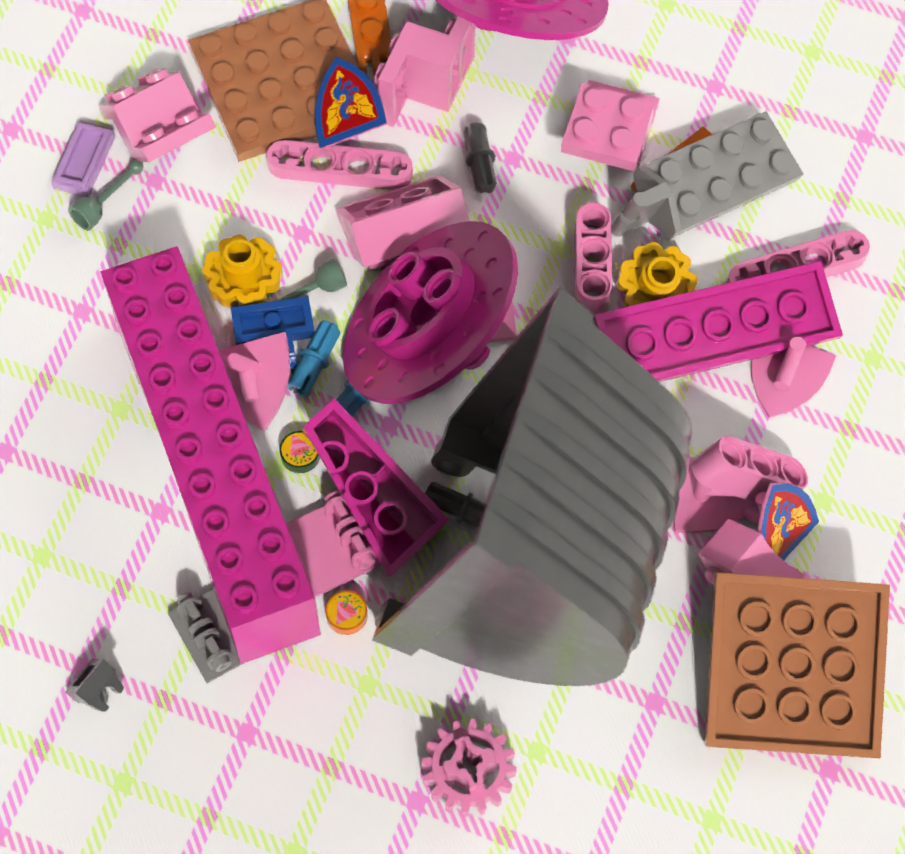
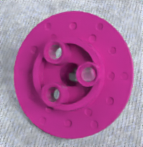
[435,0,609,40]
[343,221,518,404]

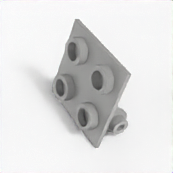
[168,589,244,684]

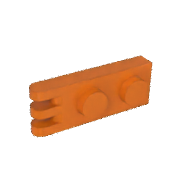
[348,0,391,75]

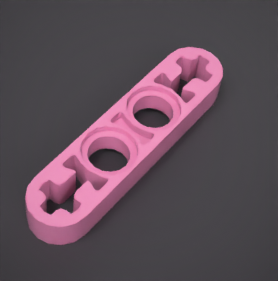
[267,140,413,190]
[727,230,870,283]

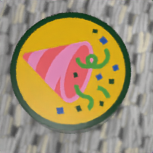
[279,431,320,473]

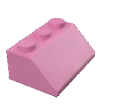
[335,175,470,269]

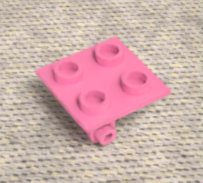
[286,491,381,597]

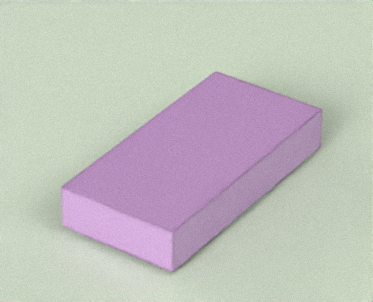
[51,121,115,197]

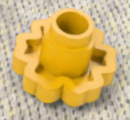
[202,234,283,307]
[617,242,698,307]

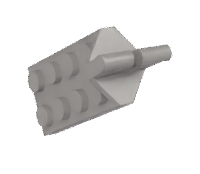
[611,111,804,239]

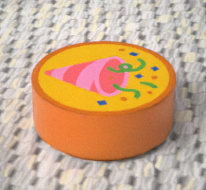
[325,590,368,635]

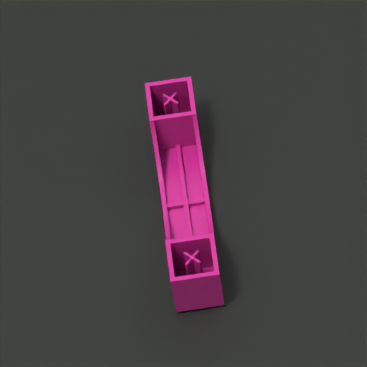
[100,246,321,664]

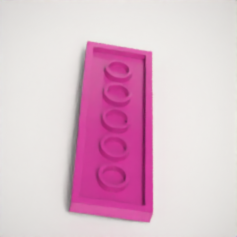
[593,261,843,382]

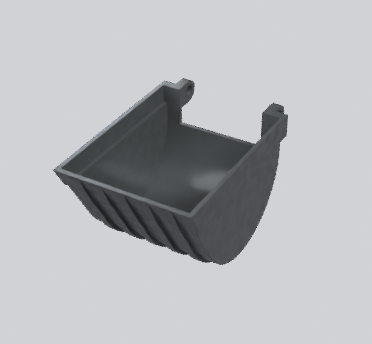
[372,286,692,686]

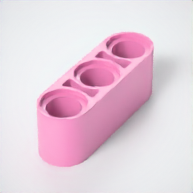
[574,202,612,315]
[691,436,808,503]

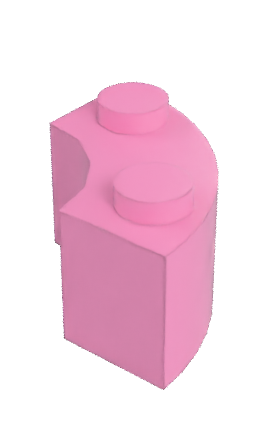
[698,519,806,585]

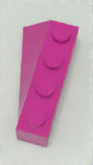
[303,398,450,578]

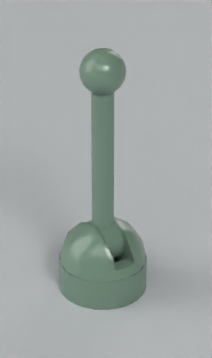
[68,159,144,231]
[276,258,348,301]

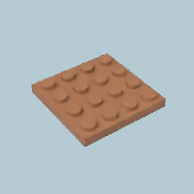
[188,0,359,162]
[704,572,890,759]

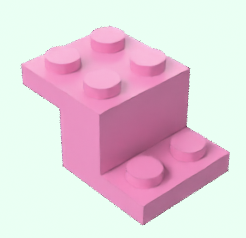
[374,16,476,127]
[98,68,216,162]
[561,80,660,172]

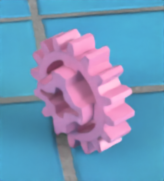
[422,719,517,817]

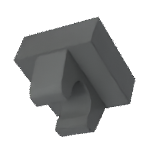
[65,659,124,712]

